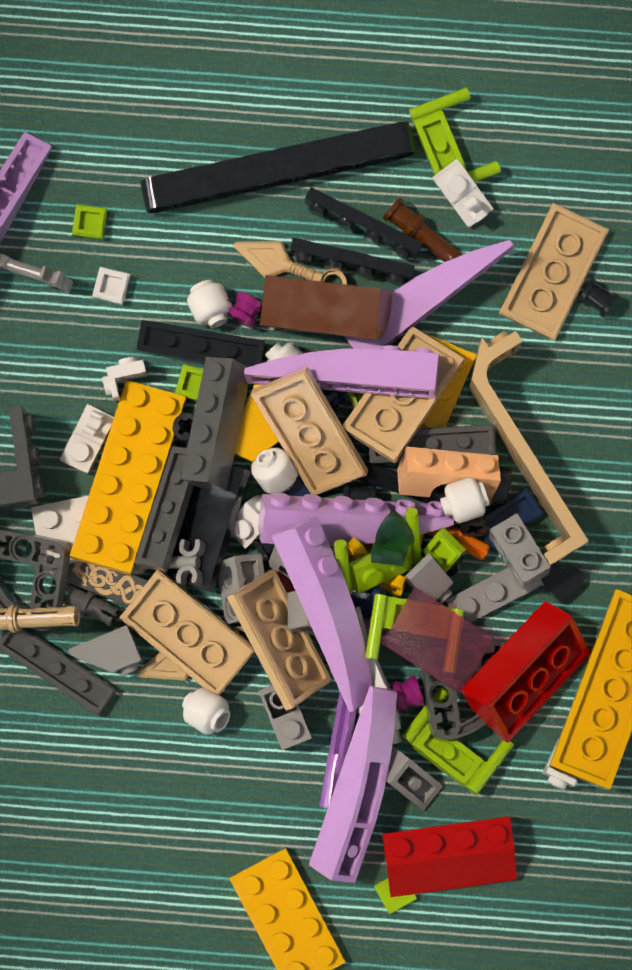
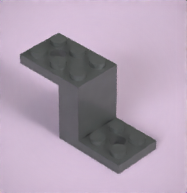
[0,405,46,512]

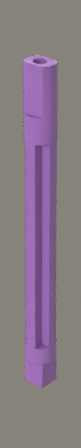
[319,585,380,808]

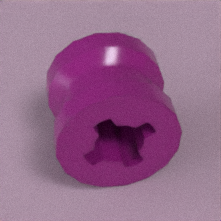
[227,291,262,329]
[391,675,424,712]

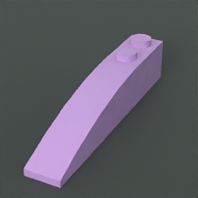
[0,132,52,243]
[344,240,515,349]
[244,345,439,399]
[271,516,372,712]

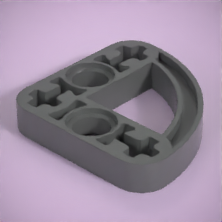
[0,527,70,631]
[420,641,505,741]

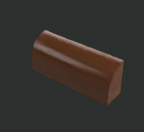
[260,275,393,340]

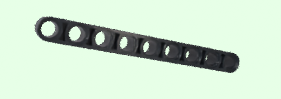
[140,122,416,213]

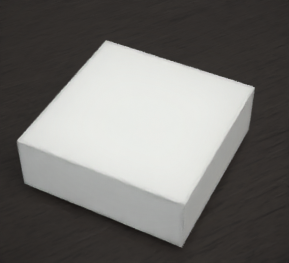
[92,267,131,306]

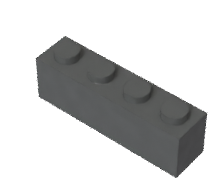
[181,357,249,491]

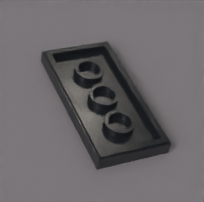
[165,466,250,592]

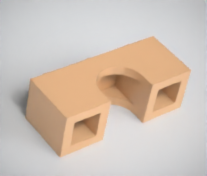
[397,446,501,503]

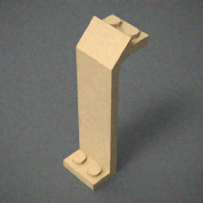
[468,331,588,566]

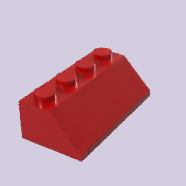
[461,601,591,743]
[382,816,517,897]

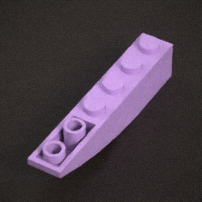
[258,492,454,546]
[309,686,397,883]

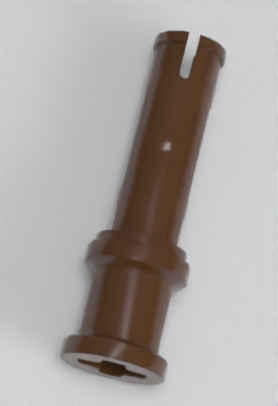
[383,197,464,262]

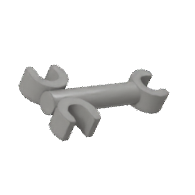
[0,253,73,294]
[132,539,206,585]

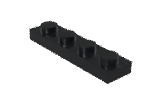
[305,187,422,260]
[290,237,415,286]
[136,320,265,367]

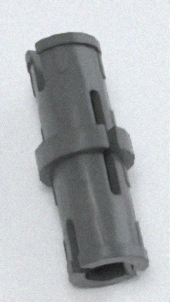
[63,582,119,627]

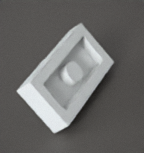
[432,159,493,228]
[60,404,114,475]

